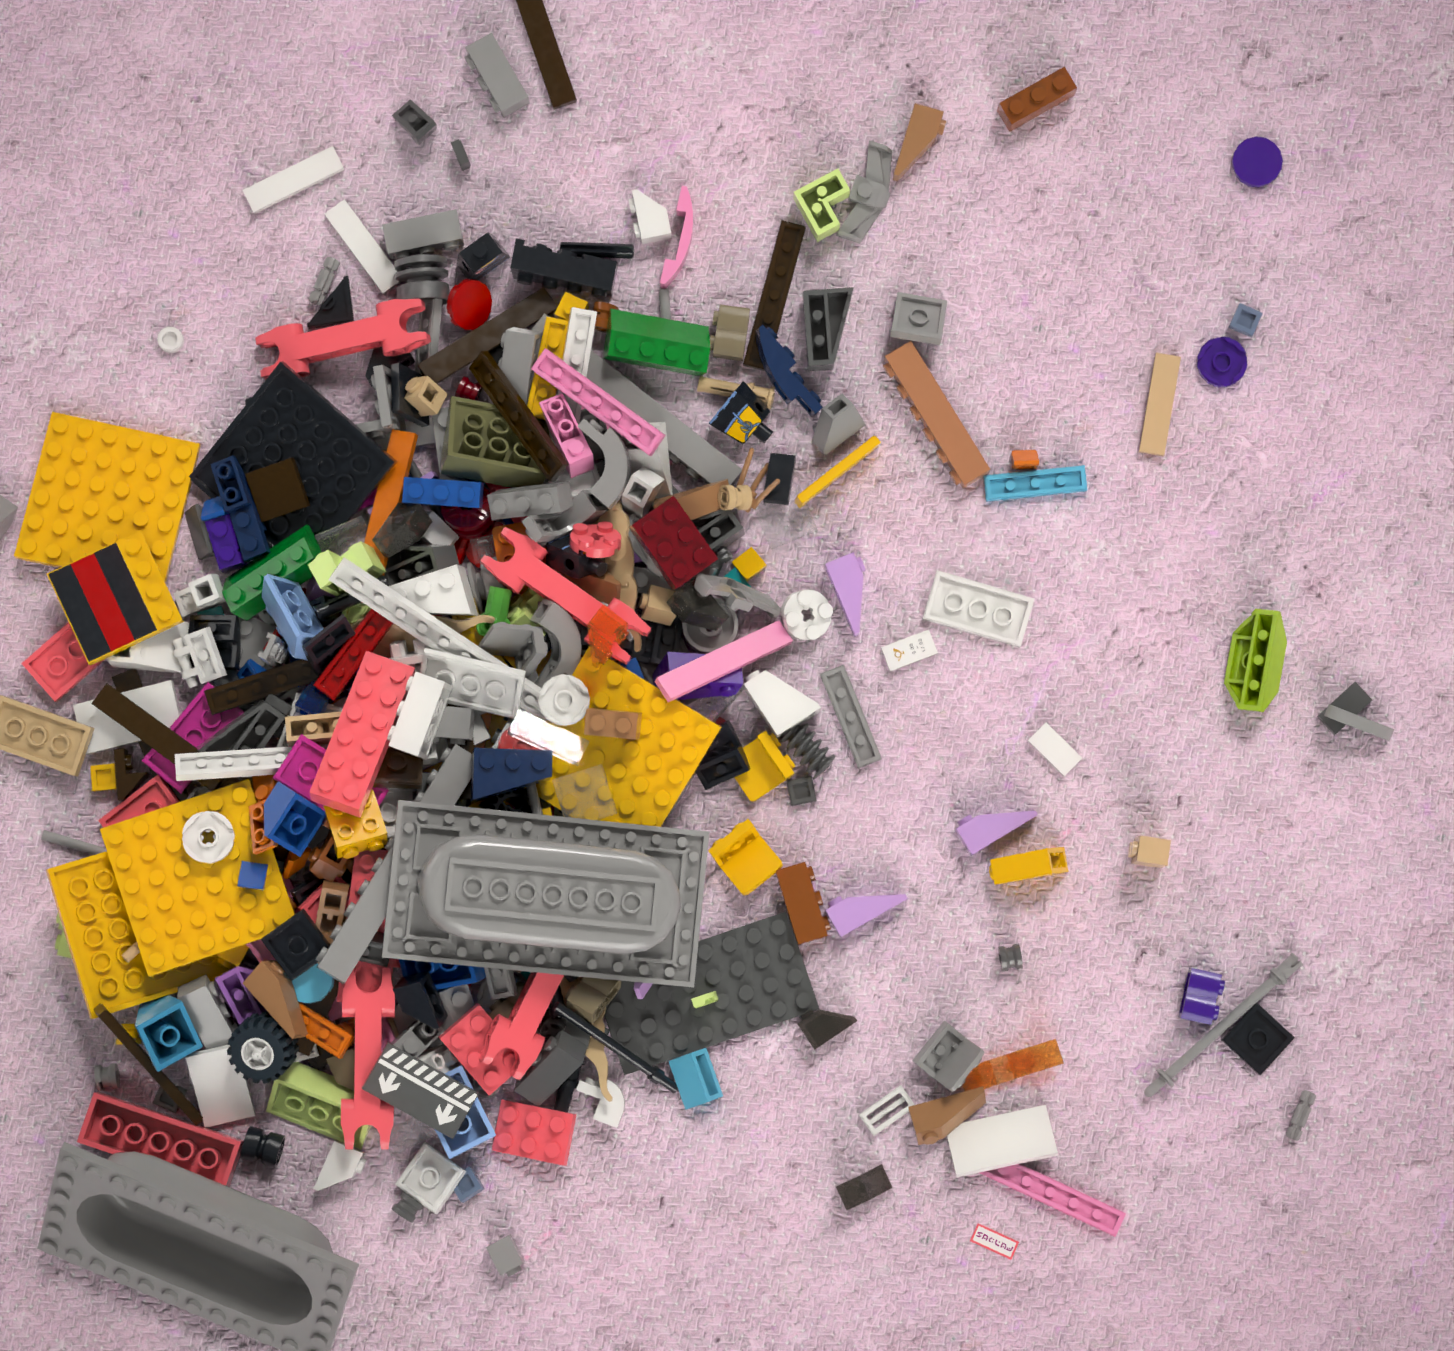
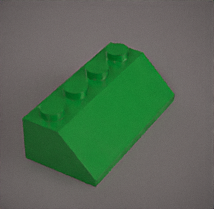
[602,309,710,376]
[222,525,321,621]

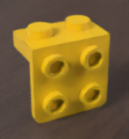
[734,730,796,802]
[323,789,388,859]
[708,819,783,896]

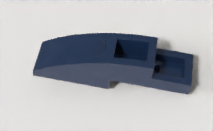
[755,325,823,417]
[211,455,271,562]

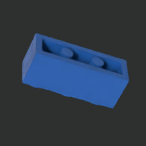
[402,477,484,508]

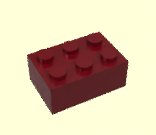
[629,495,718,590]

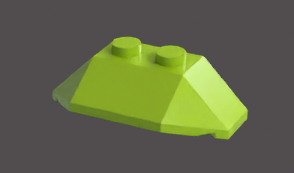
[1224,609,1287,712]

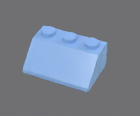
[262,574,324,661]

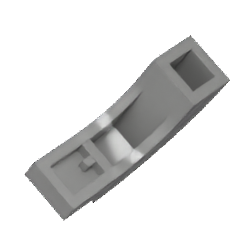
[577,419,631,509]
[522,490,608,548]
[530,599,581,688]

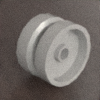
[682,597,739,654]

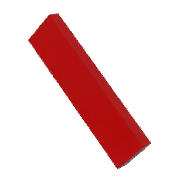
[314,608,394,701]

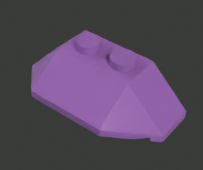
[215,966,271,1026]

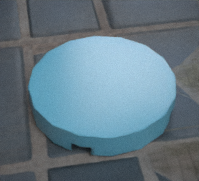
[292,964,334,1004]

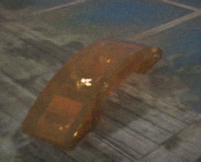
[962,1039,1064,1092]

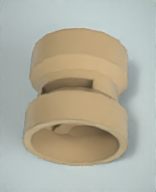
[718,485,752,510]

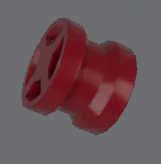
[455,376,482,401]

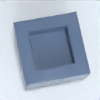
[1229,303,1263,338]
[454,1166,485,1203]

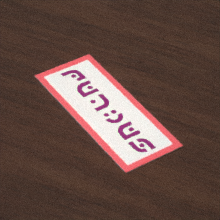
[970,1223,1019,1259]

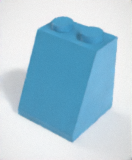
[135,995,203,1072]

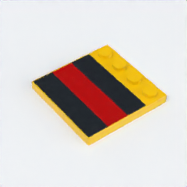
[47,530,184,666]

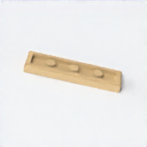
[1139,352,1181,457]

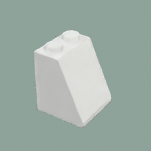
[744,670,821,739]

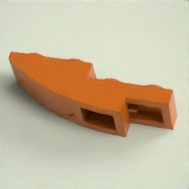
[249,775,278,855]

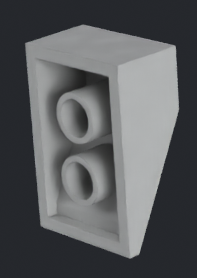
[393,984,475,1049]

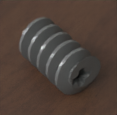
[780,723,836,780]

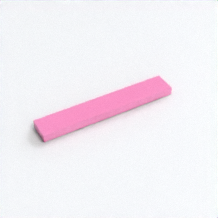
[531,348,666,456]
[654,620,793,702]
[979,1164,1126,1237]

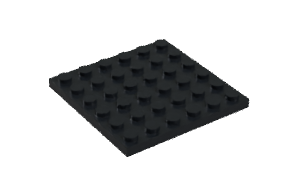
[189,361,397,552]

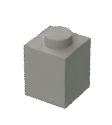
[486,1234,525,1277]

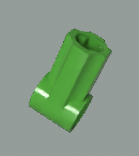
[476,586,512,636]

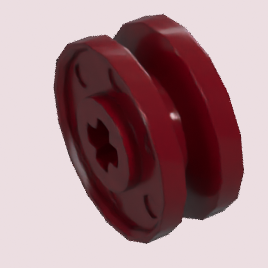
[441,487,495,540]

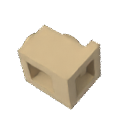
[404,376,448,417]

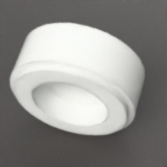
[157,327,184,353]

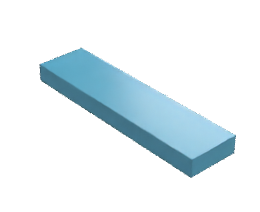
[983,465,1087,502]

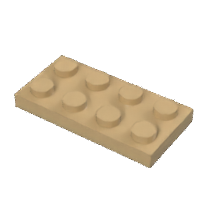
[0,695,95,776]

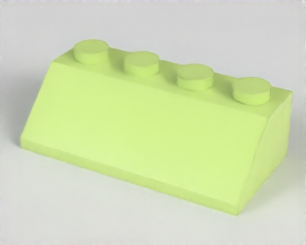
[266,1062,371,1150]

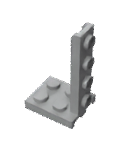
[355,365,406,440]
[239,617,290,670]

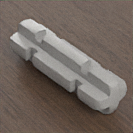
[309,257,340,306]
[1286,1090,1316,1141]

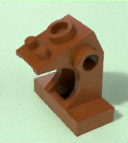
[308,817,347,882]

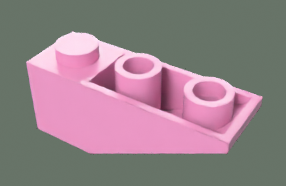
[539,393,594,478]

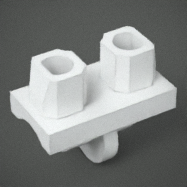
[389,638,432,673]
[418,1046,459,1073]

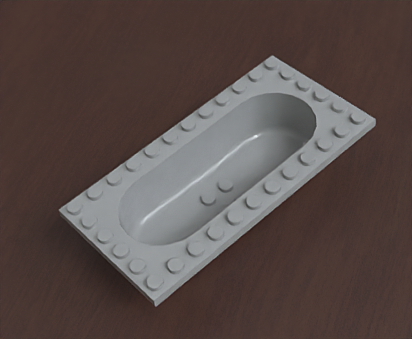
[381,800,709,987]
[37,1142,359,1351]

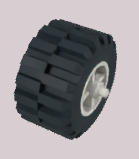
[227,1012,299,1084]

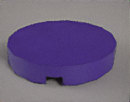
[1232,136,1283,188]
[1197,337,1247,387]

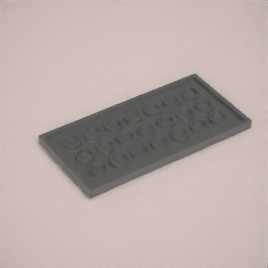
[605,911,819,1075]

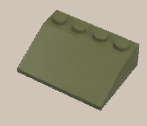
[440,396,549,488]

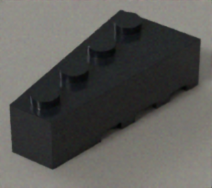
[510,238,618,298]

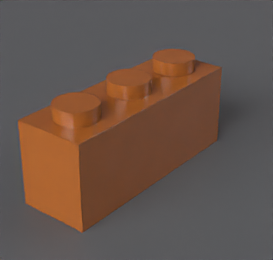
[997,66,1077,132]
[776,862,831,945]

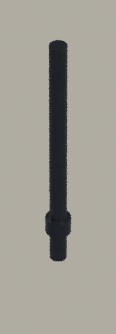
[553,1001,678,1093]

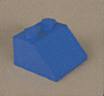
[264,781,326,857]

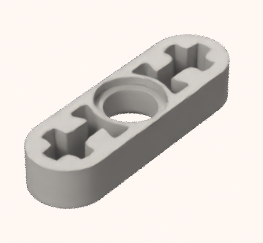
[1324,704,1394,741]

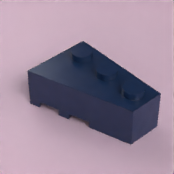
[471,748,553,803]

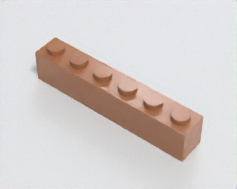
[883,341,991,489]

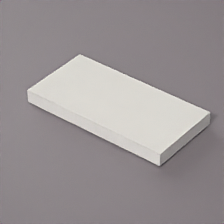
[923,570,1034,648]
[420,648,526,719]
[73,680,181,755]
[947,1105,1058,1177]

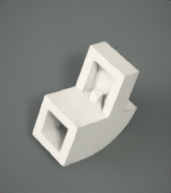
[174,574,226,617]
[576,1077,625,1128]

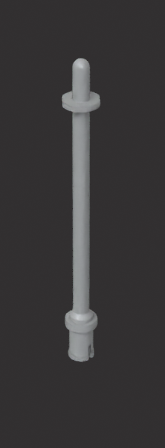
[1144,953,1303,1097]

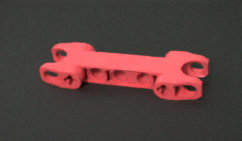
[255,299,431,380]
[480,527,651,665]
[341,967,395,1149]
[479,972,564,1080]

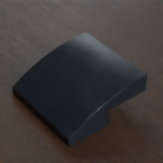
[628,608,684,665]
[302,614,355,677]
[188,615,241,670]
[695,720,750,790]

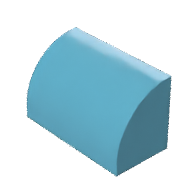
[668,1048,723,1110]

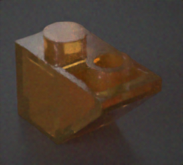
[587,604,629,668]

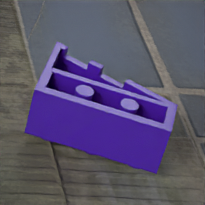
[652,652,744,700]

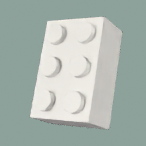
[387,672,453,760]

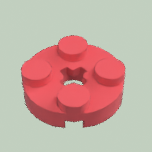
[569,521,621,558]

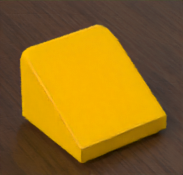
[731,547,767,582]

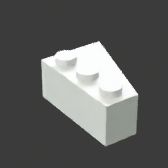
[388,564,478,616]

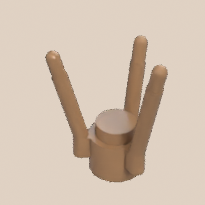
[737,448,780,513]

